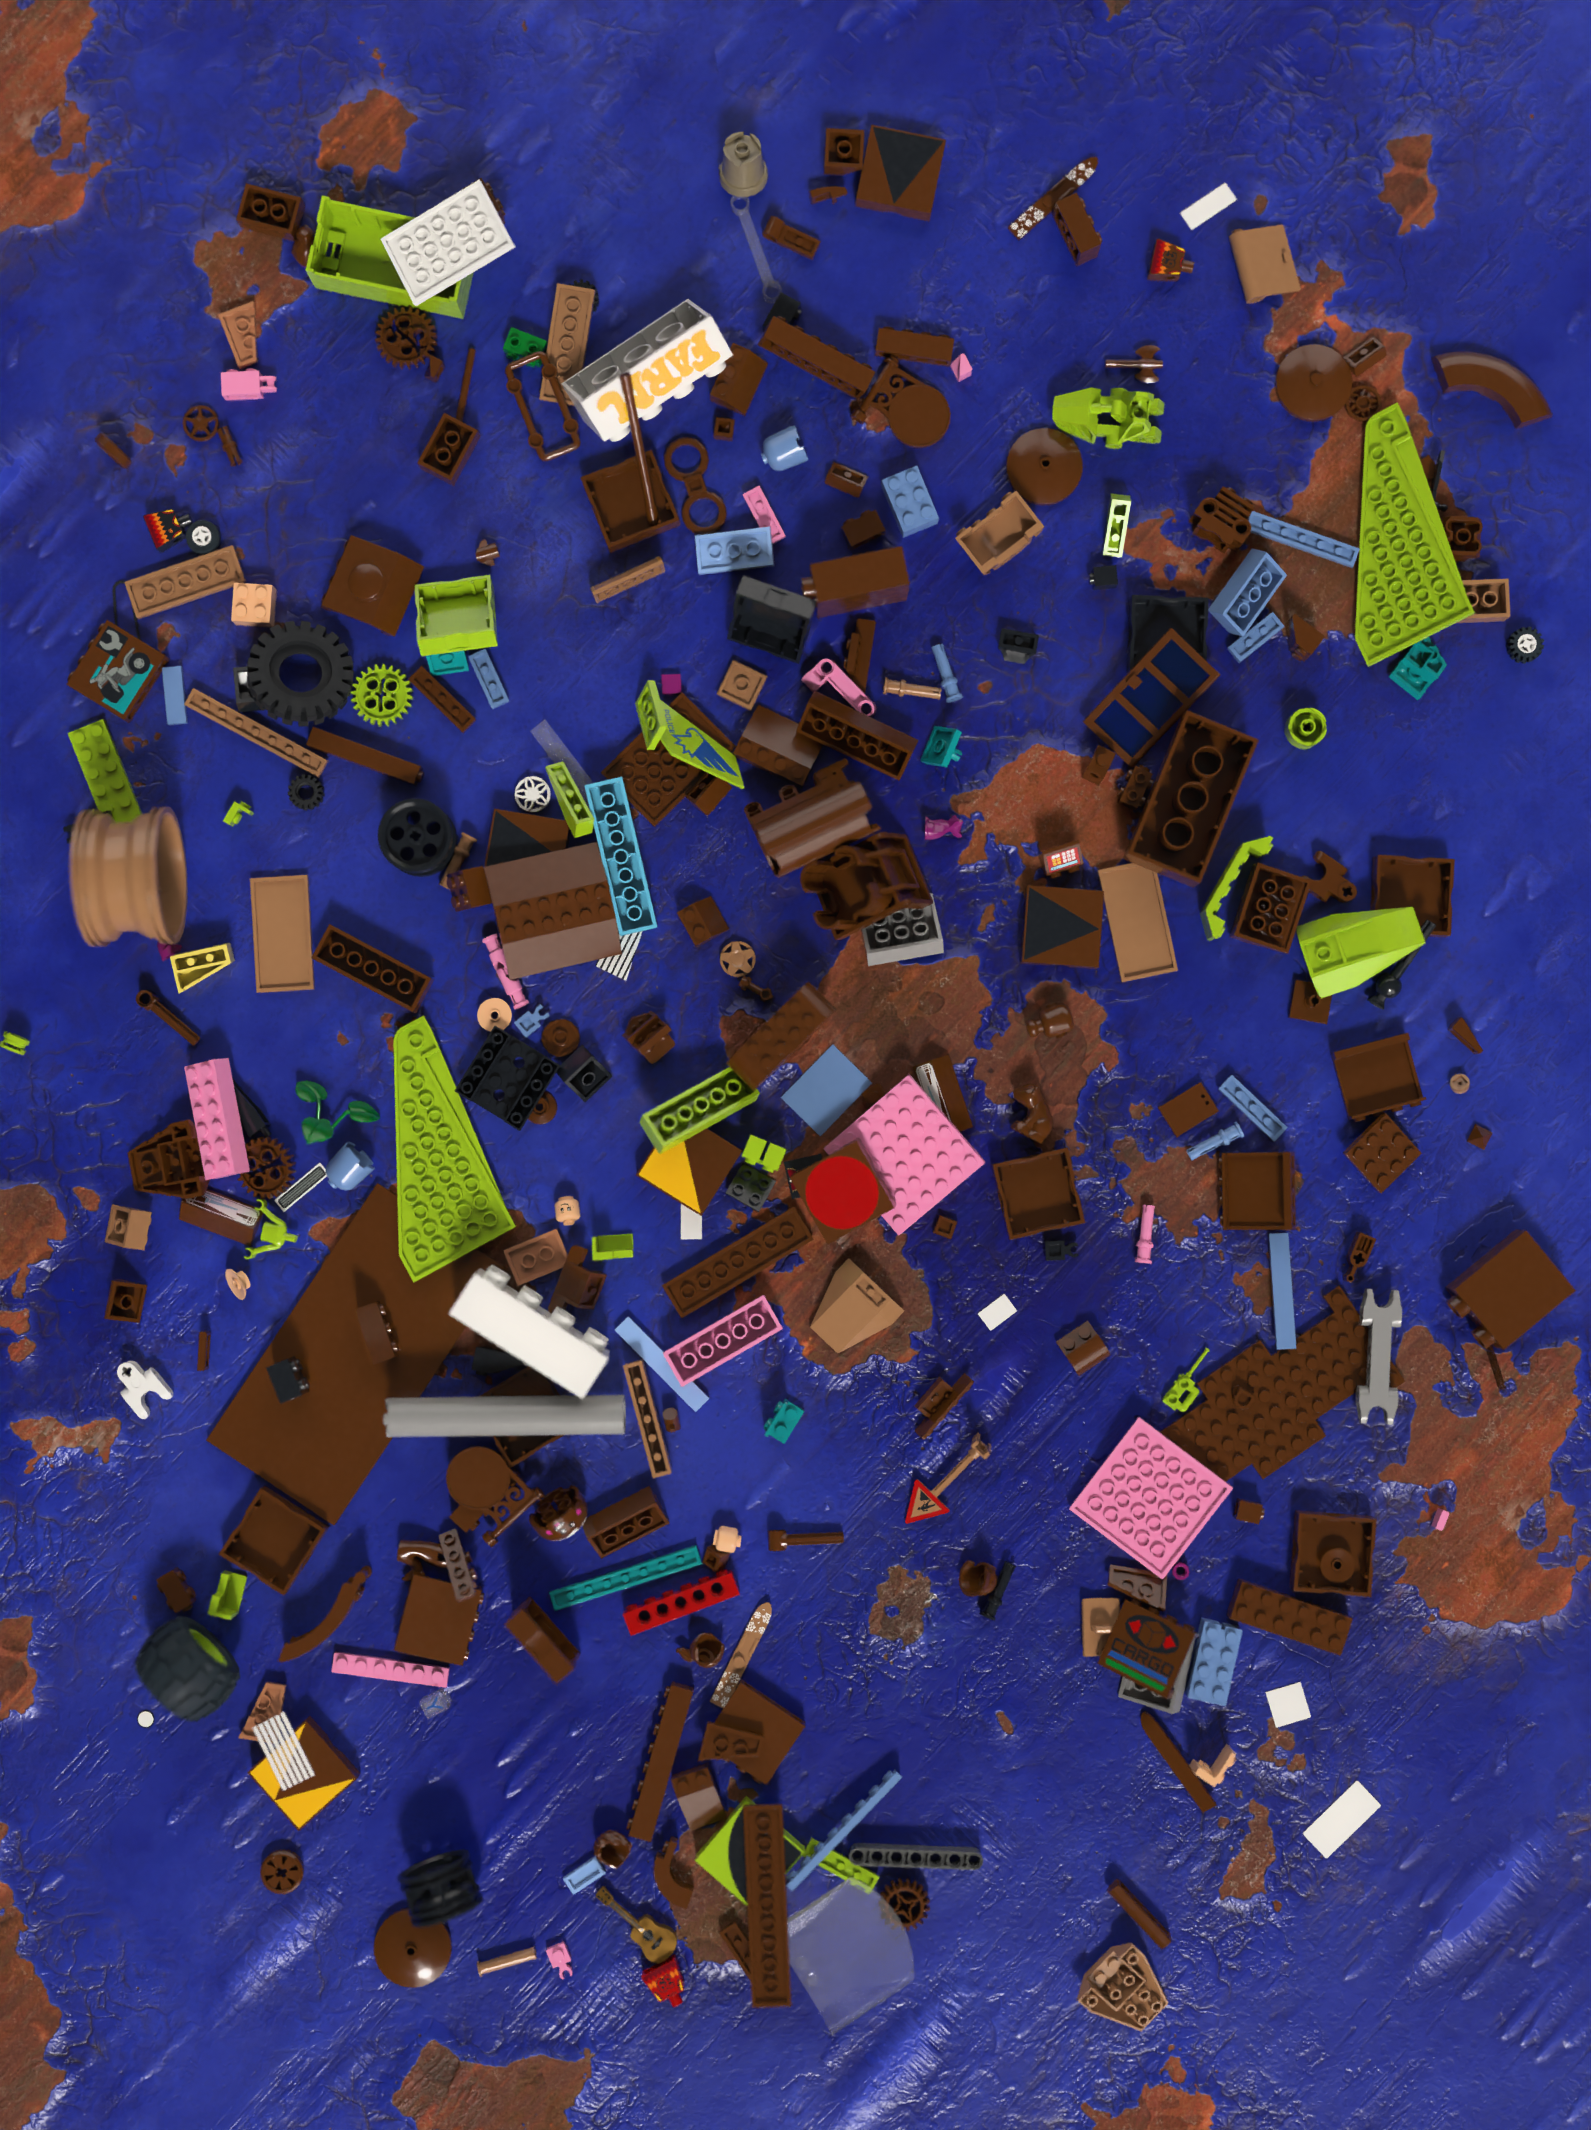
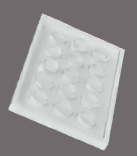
[381,179,515,306]

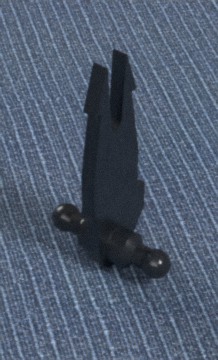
[1430,450,1448,512]

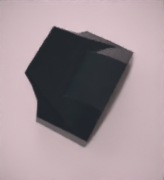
[998,628,1039,664]

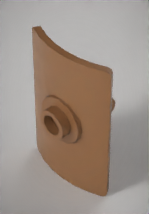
[1082,1598,1120,1657]

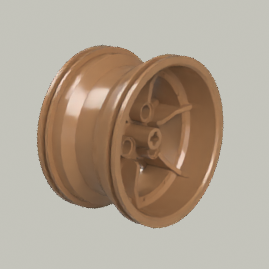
[71,807,188,947]

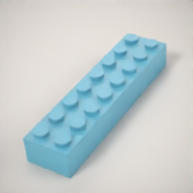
[584,777,658,936]

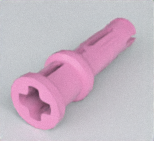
[1134,1205,1155,1264]

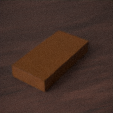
[197,1331,211,1371]

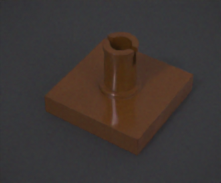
[1288,980,1332,1024]

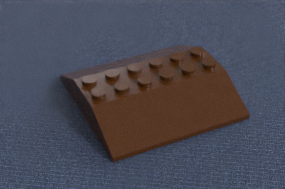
[484,842,622,980]

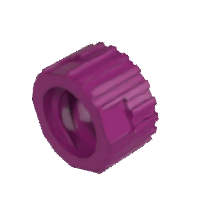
[1171,1561,1190,1580]

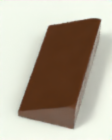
[1344,336,1387,377]
[825,462,868,498]

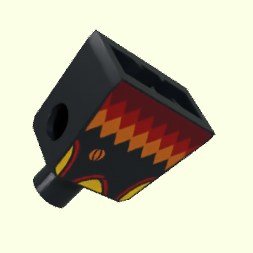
[143,509,193,553]

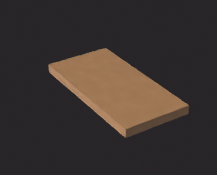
[1097,863,1178,983]
[250,875,315,993]

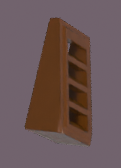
[1448,1017,1483,1054]

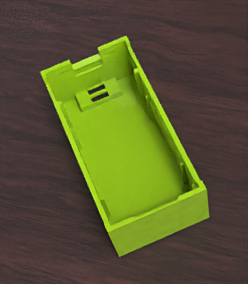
[306,196,474,319]

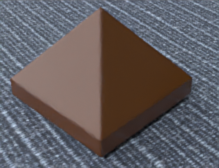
[1467,1124,1492,1150]

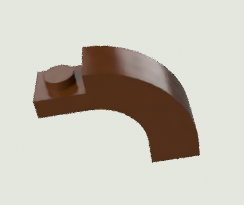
[654,1836,694,1910]

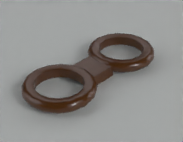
[664,437,727,535]

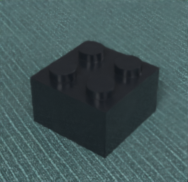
[266,1356,310,1404]

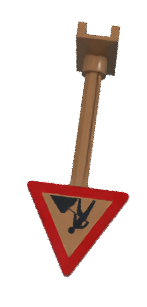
[905,1433,992,1524]

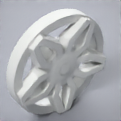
[515,776,551,812]

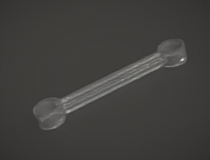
[731,195,782,303]

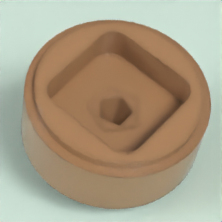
[1450,1074,1470,1094]

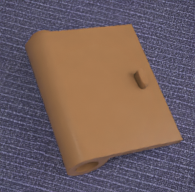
[1229,224,1301,304]

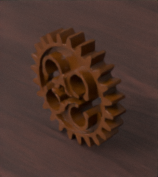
[375,307,438,370]
[237,1136,297,1199]

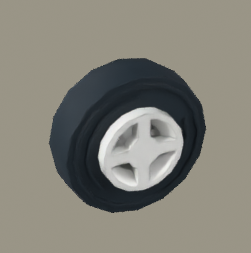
[186,520,221,555]

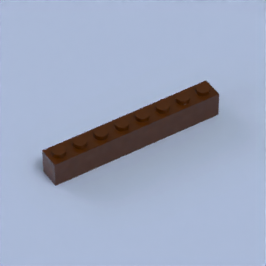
[626,1681,694,1842]

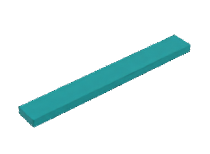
[549,1545,702,1611]

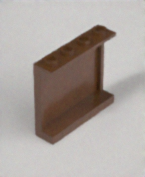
[1330,1033,1427,1122]
[1219,1152,1296,1230]
[394,1571,484,1666]
[702,1679,805,1785]

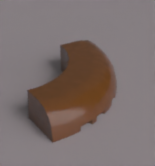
[1431,352,1553,429]

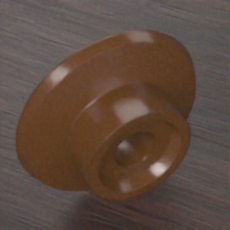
[528,1091,557,1124]
[1320,1548,1355,1583]

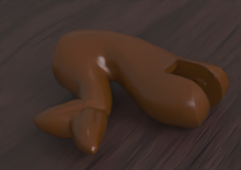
[397,1540,447,1581]

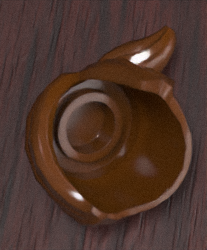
[676,1633,725,1668]

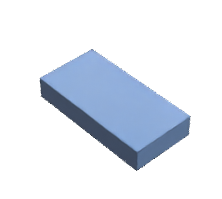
[563,1856,606,1895]

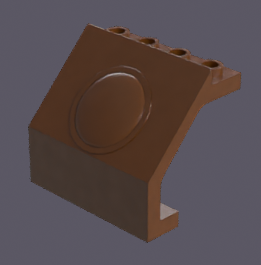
[320,535,424,637]

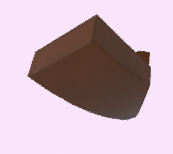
[809,186,848,205]

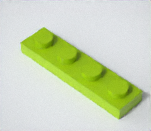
[802,1837,879,1894]

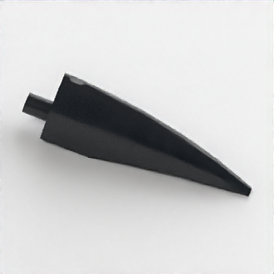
[232,1077,272,1138]

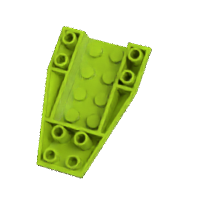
[1296,907,1425,999]

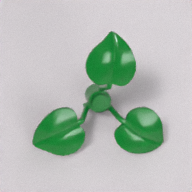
[295,1081,380,1144]

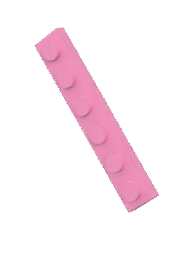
[332,1651,450,1688]

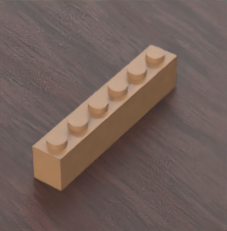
[623,1359,673,1478]

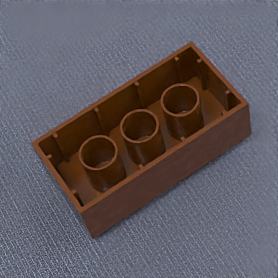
[1123,710,1259,888]

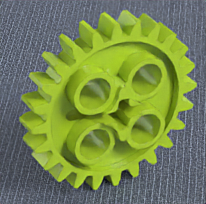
[351,664,414,727]

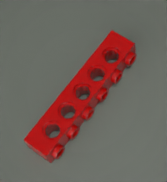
[623,1569,740,1636]

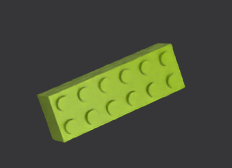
[639,1067,760,1154]

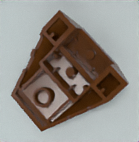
[128,1119,210,1199]

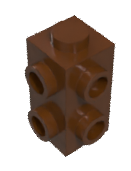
[1117,765,1154,811]
[156,1567,196,1613]

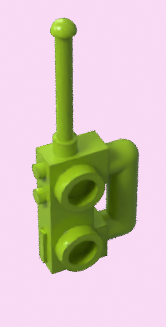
[1162,1348,1210,1412]

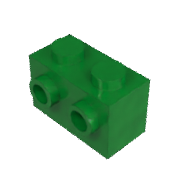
[503,327,548,367]

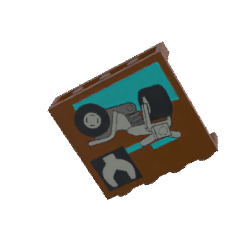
[66,620,170,724]

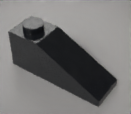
[471,1346,527,1376]

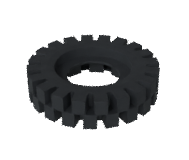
[247,621,354,727]

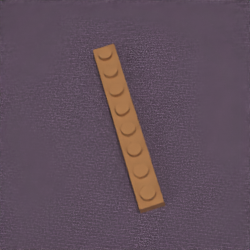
[184,688,328,778]

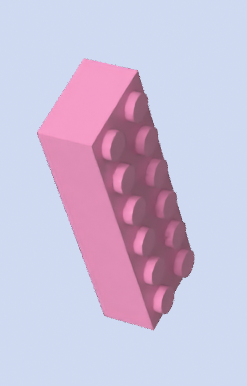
[184,1058,250,1180]
[662,1295,783,1387]

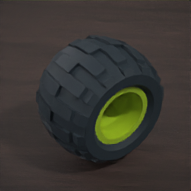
[135,1616,240,1721]

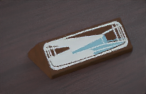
[913,1055,973,1132]
[179,1189,264,1247]

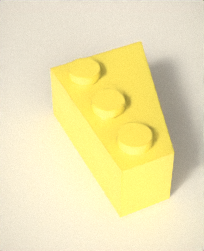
[170,943,235,994]

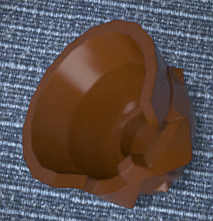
[959,1560,997,1597]

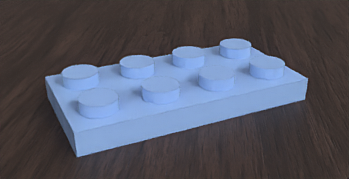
[695,527,774,575]

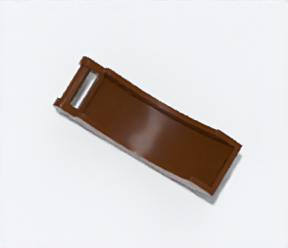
[278,1566,372,1662]

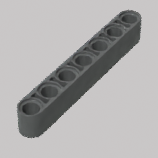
[849,1843,983,1870]

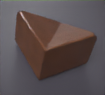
[424,355,445,383]
[713,417,735,441]
[702,1544,730,1573]

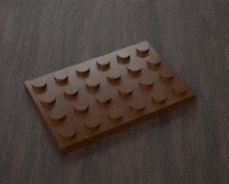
[601,693,736,827]

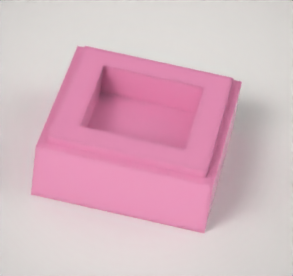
[1431,1508,1449,1531]

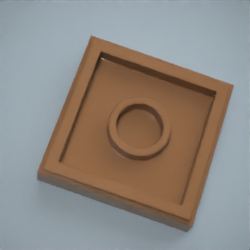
[717,660,768,711]

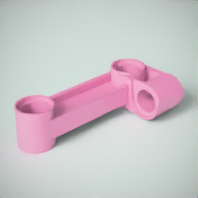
[801,659,877,717]

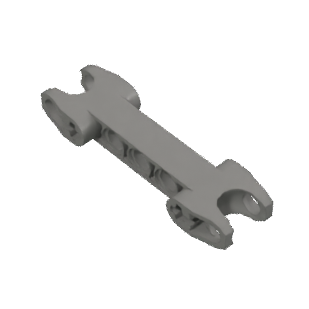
[1355,1288,1402,1425]

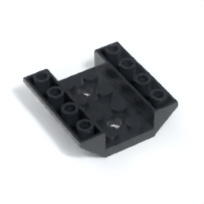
[455,1026,561,1131]

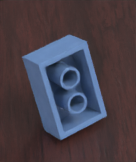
[881,466,939,538]

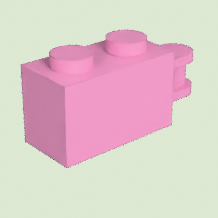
[221,368,277,401]

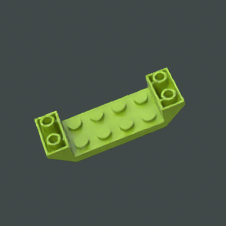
[1200,836,1273,941]

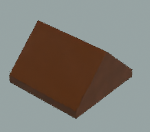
[104,1279,147,1323]

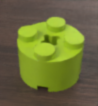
[1284,708,1327,750]

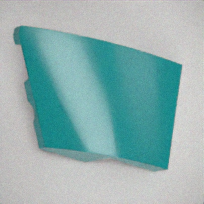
[1388,637,1447,700]

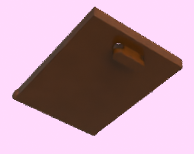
[1158,1082,1219,1138]

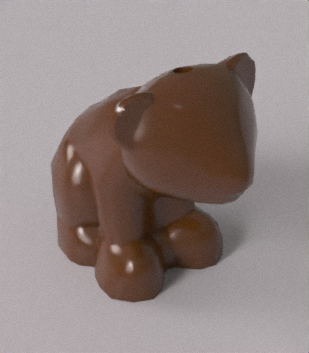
[1010,1083,1053,1144]

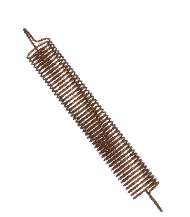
[1486,1346,1506,1395]

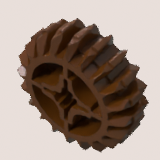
[878,1877,930,1932]

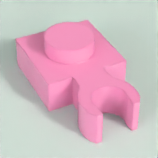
[546,1941,573,1979]

